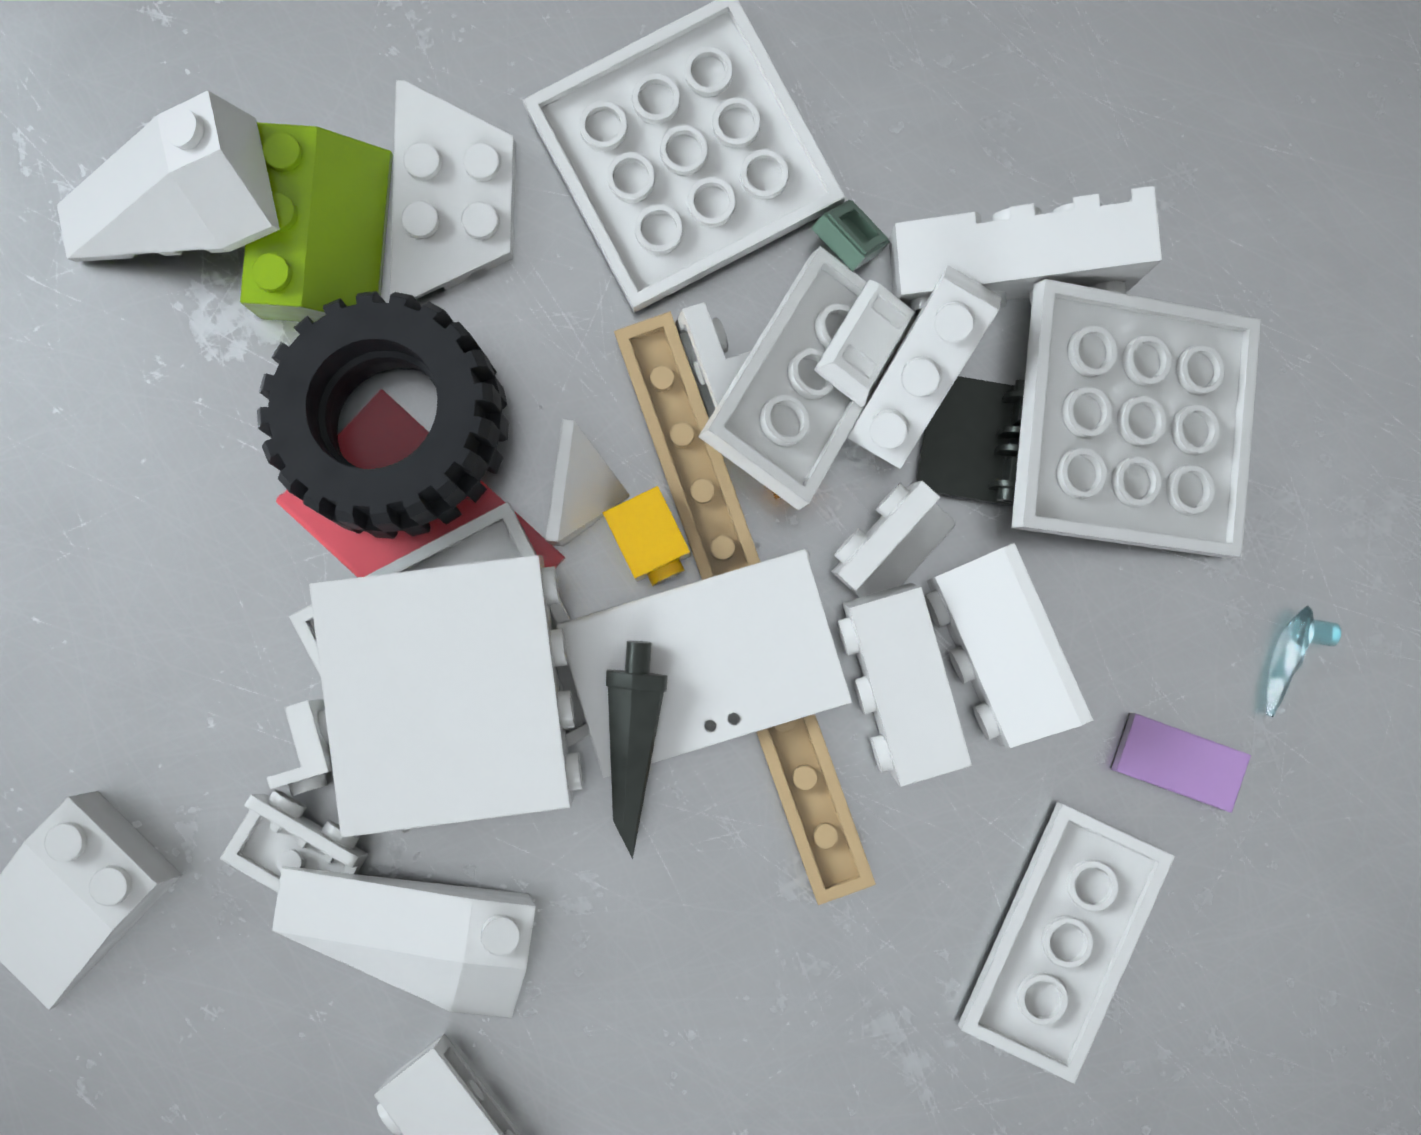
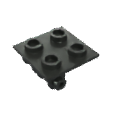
[916,376,1025,506]

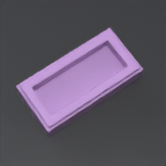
[1111,713,1251,813]

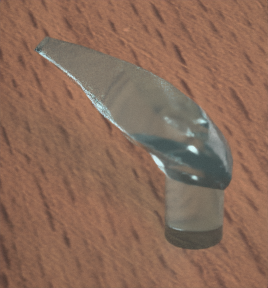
[1266,606,1341,717]

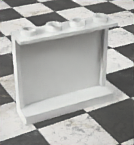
[309,555,583,838]

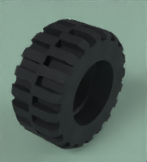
[257,291,509,539]

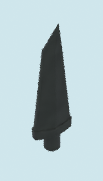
[605,641,667,859]

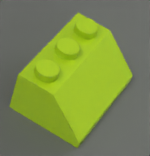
[240,122,393,322]

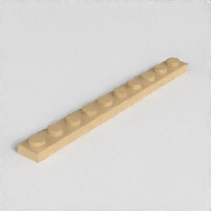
[614,311,876,905]

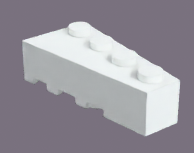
[888,186,1162,316]

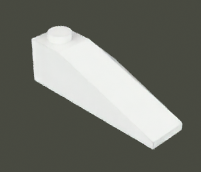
[57,91,280,262]
[272,866,536,1018]

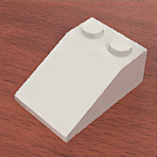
[0,791,182,1010]

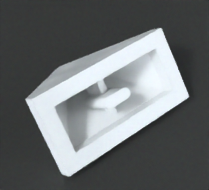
[545,419,630,547]

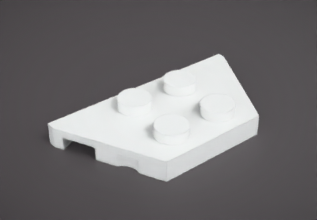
[390,80,516,299]

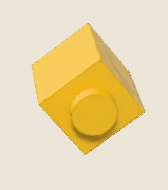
[602,486,691,586]

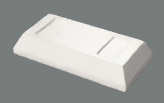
[814,280,916,408]

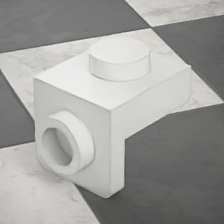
[267,699,333,796]

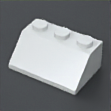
[924,543,1093,748]

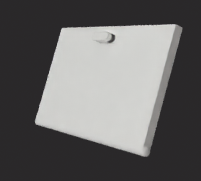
[556,549,852,778]

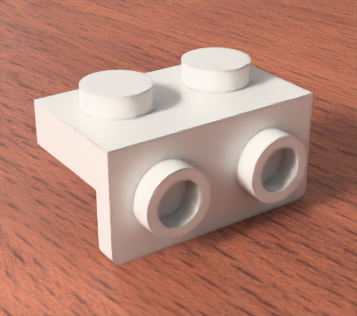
[831,481,955,598]
[220,789,369,893]

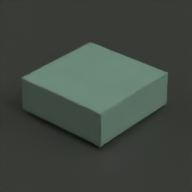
[811,200,890,272]

